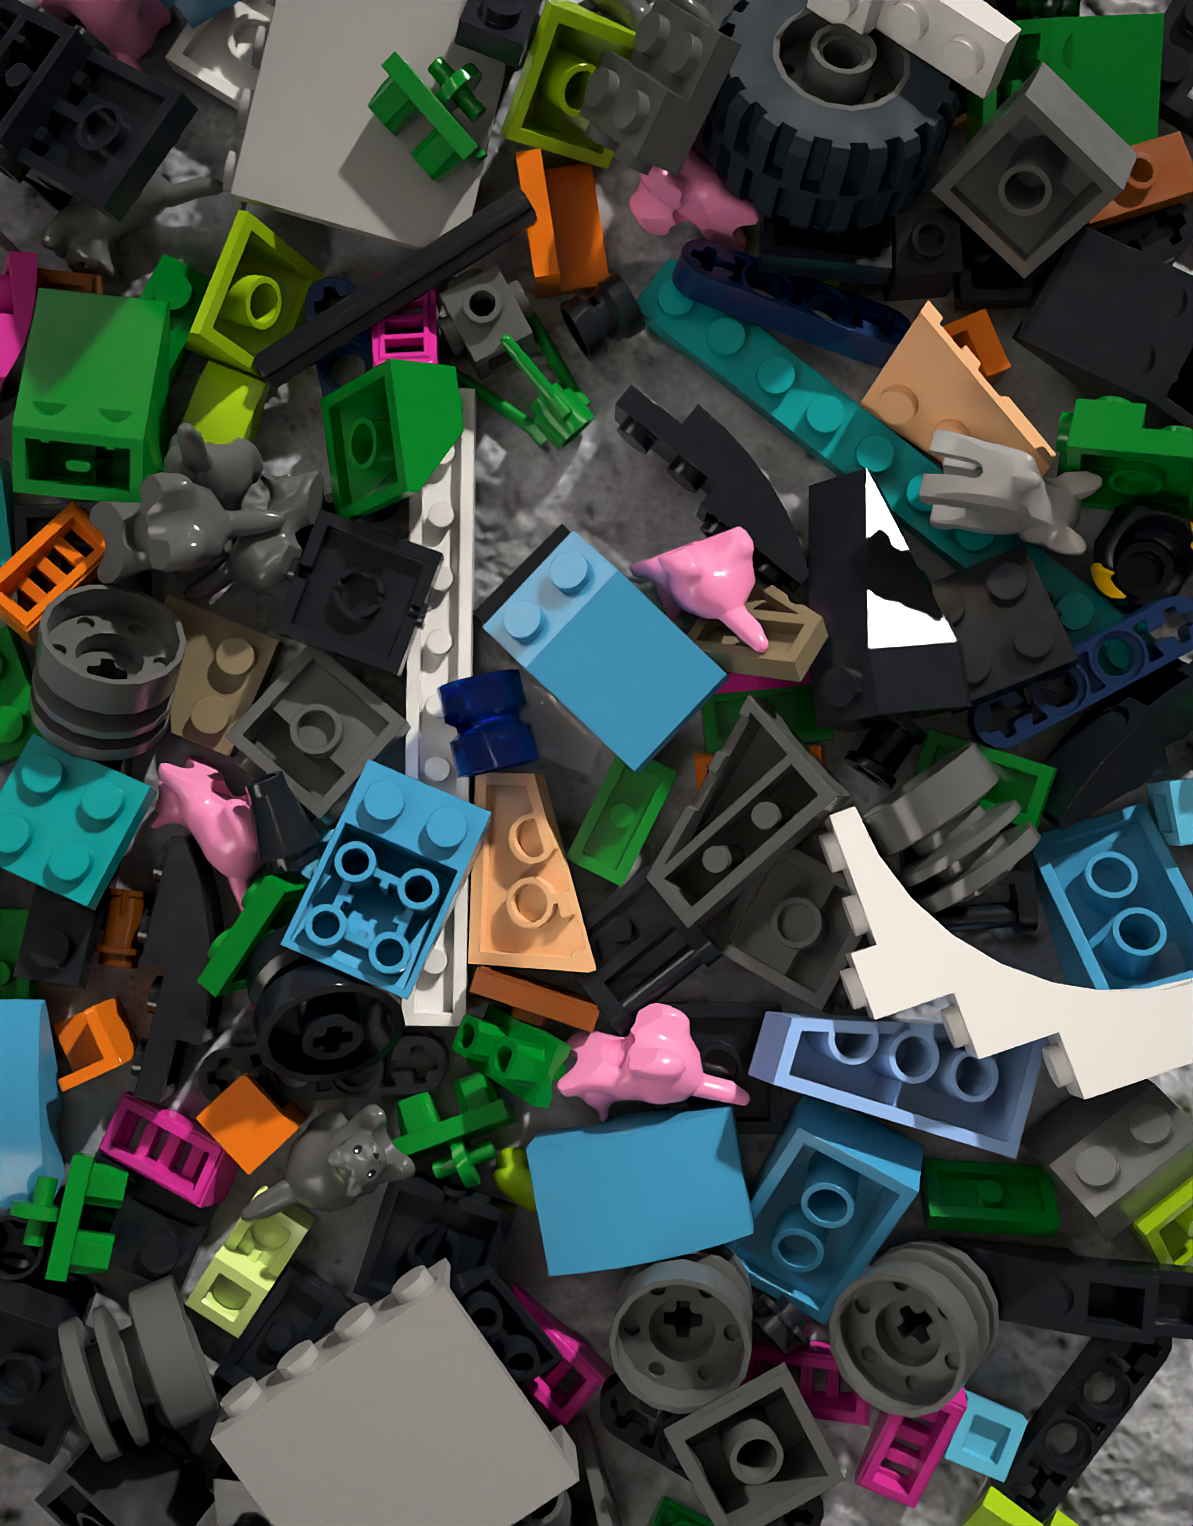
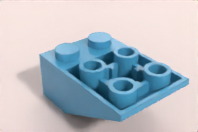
[280,759,492,1000]

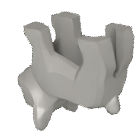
[919,430,1102,555]

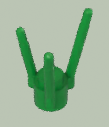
[447,312,595,451]

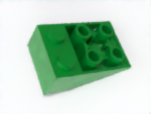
[966,13,1164,146]
[12,288,170,503]

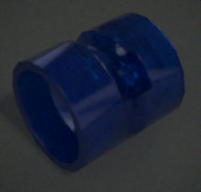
[437,669,540,778]

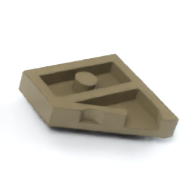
[687,583,828,682]
[163,594,284,758]

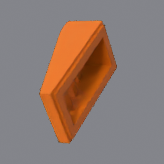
[0,501,105,645]

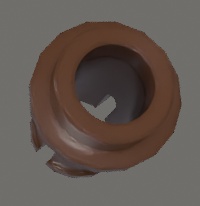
[94,888,151,969]

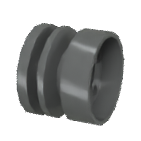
[29,585,187,761]
[861,742,1041,914]
[829,1238,1000,1418]
[609,1244,753,1414]
[58,1275,219,1462]

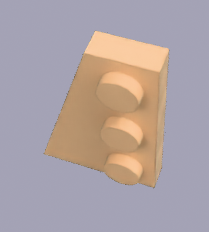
[859,300,1056,476]
[468,772,596,973]

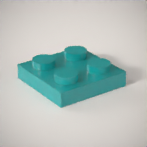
[0,734,157,911]

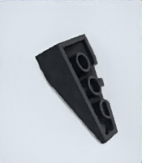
[808,468,972,732]

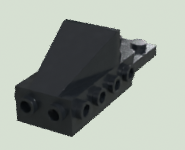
[0,0,198,223]

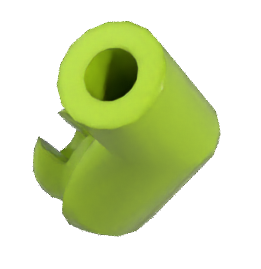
[493,1147,537,1212]

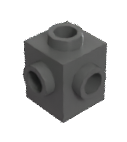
[437,265,535,381]

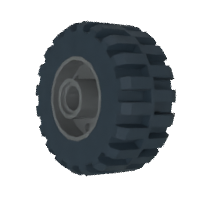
[700,0,963,232]

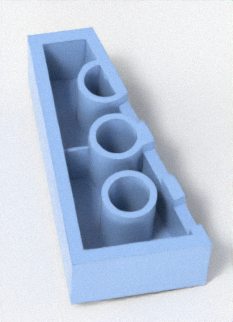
[748,1011,1048,1159]

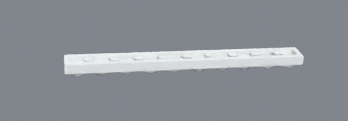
[401,388,477,1026]

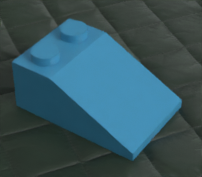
[482,530,729,774]
[1032,802,1193,990]
[724,1094,924,1325]

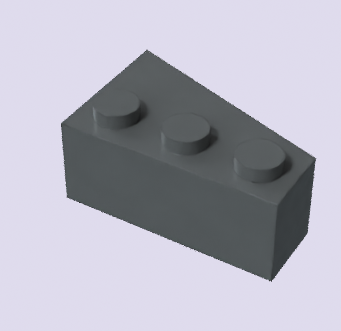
[646,695,852,928]

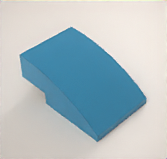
[0,999,66,1209]
[526,1103,754,1277]

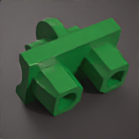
[367,51,488,184]
[452,1004,572,1109]
[392,1070,518,1189]
[9,1152,129,1282]

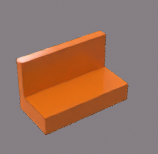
[515,148,609,299]

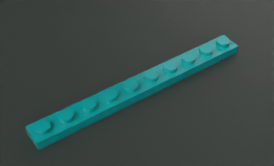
[636,257,1156,676]

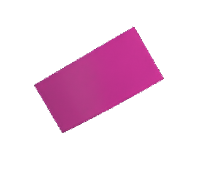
[0,251,37,395]

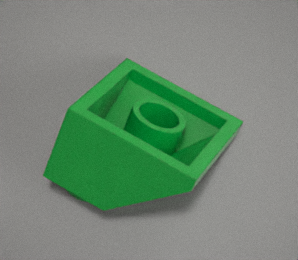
[320,358,464,521]

